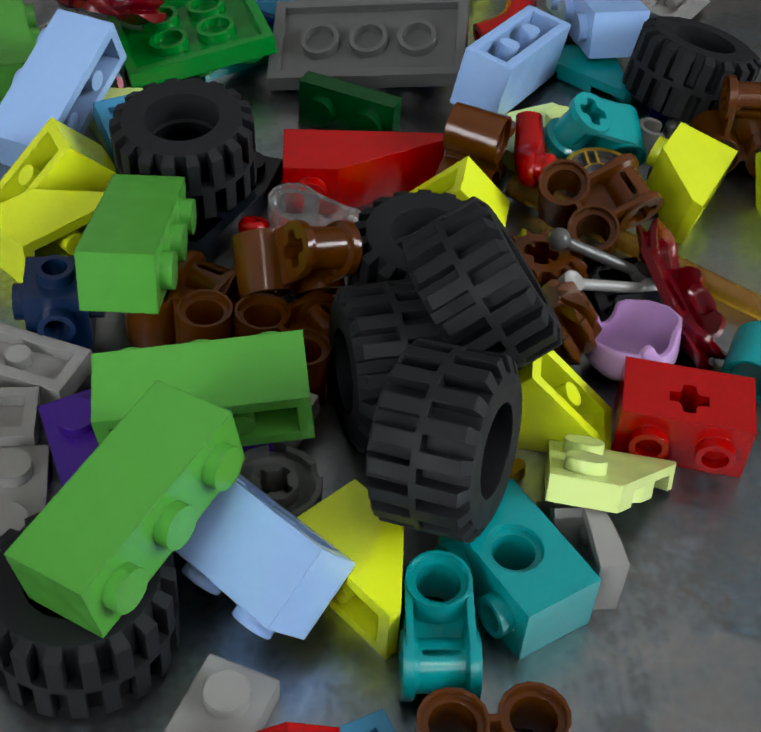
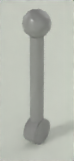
[558,270,658,294]

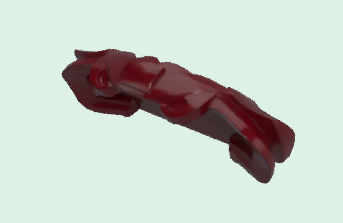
[56,0,166,26]
[635,217,727,370]

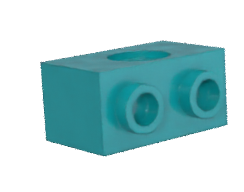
[435,478,601,660]

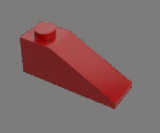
[282,129,444,213]

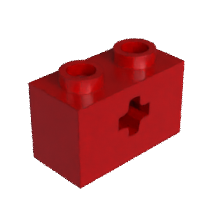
[611,356,757,478]

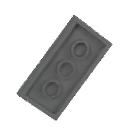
[266,0,470,91]

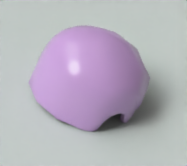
[585,299,683,381]

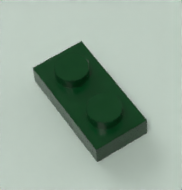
[298,71,402,132]

